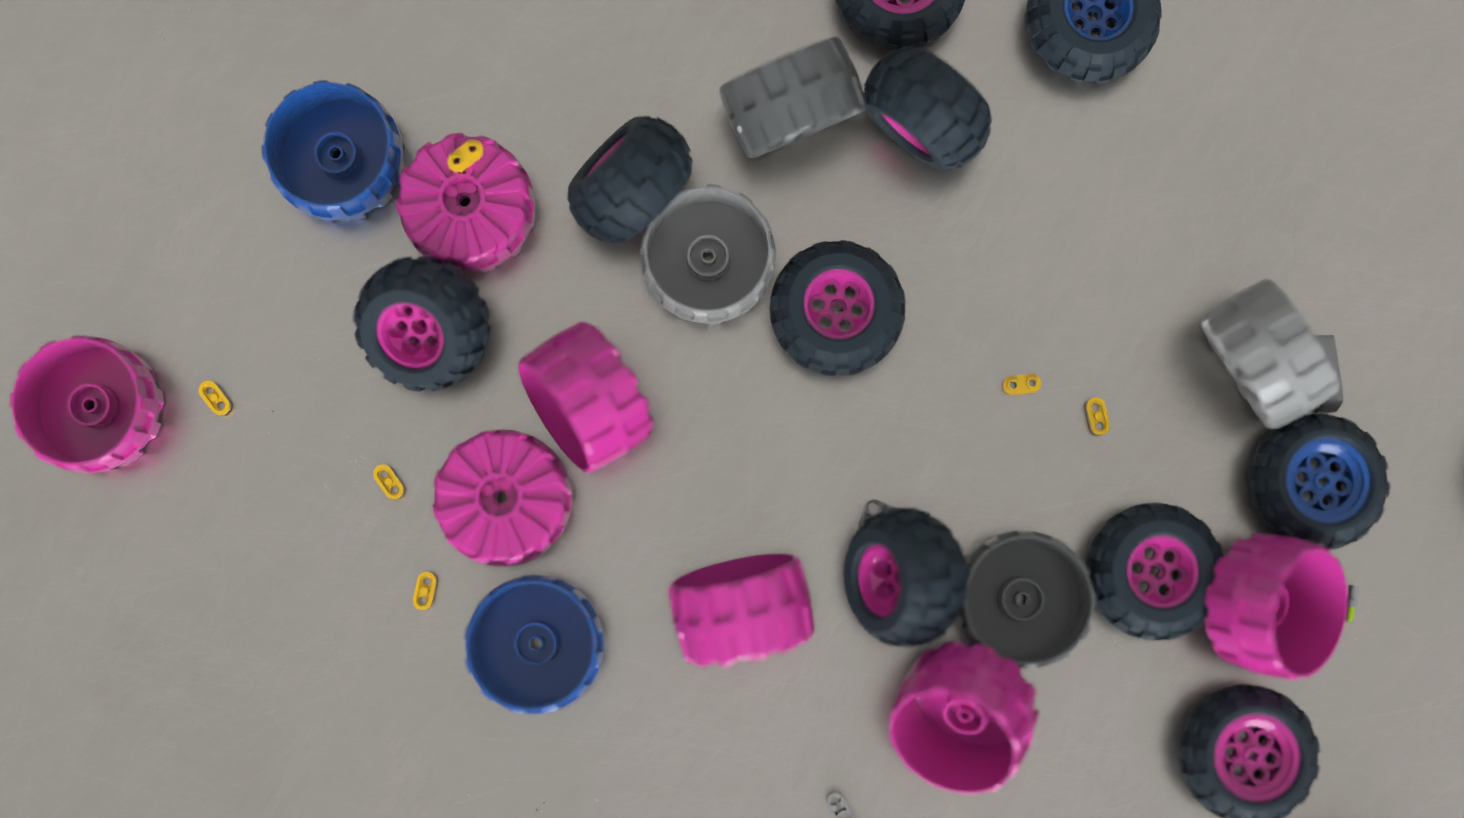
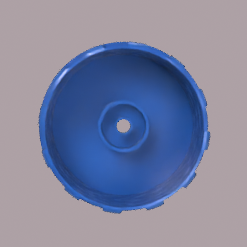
[261,80,405,222]
[464,575,604,714]

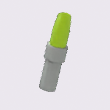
[1347,585,1359,623]

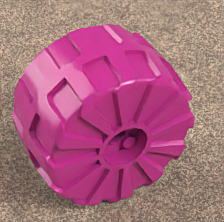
[396,133,535,274]
[518,322,654,472]
[10,335,164,473]
[432,430,572,567]
[1205,533,1348,680]
[669,553,814,667]
[889,642,1039,794]

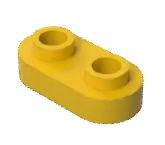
[447,140,484,173]
[1002,374,1041,396]
[198,381,231,415]
[1085,397,1110,435]
[373,464,405,499]
[413,572,437,610]

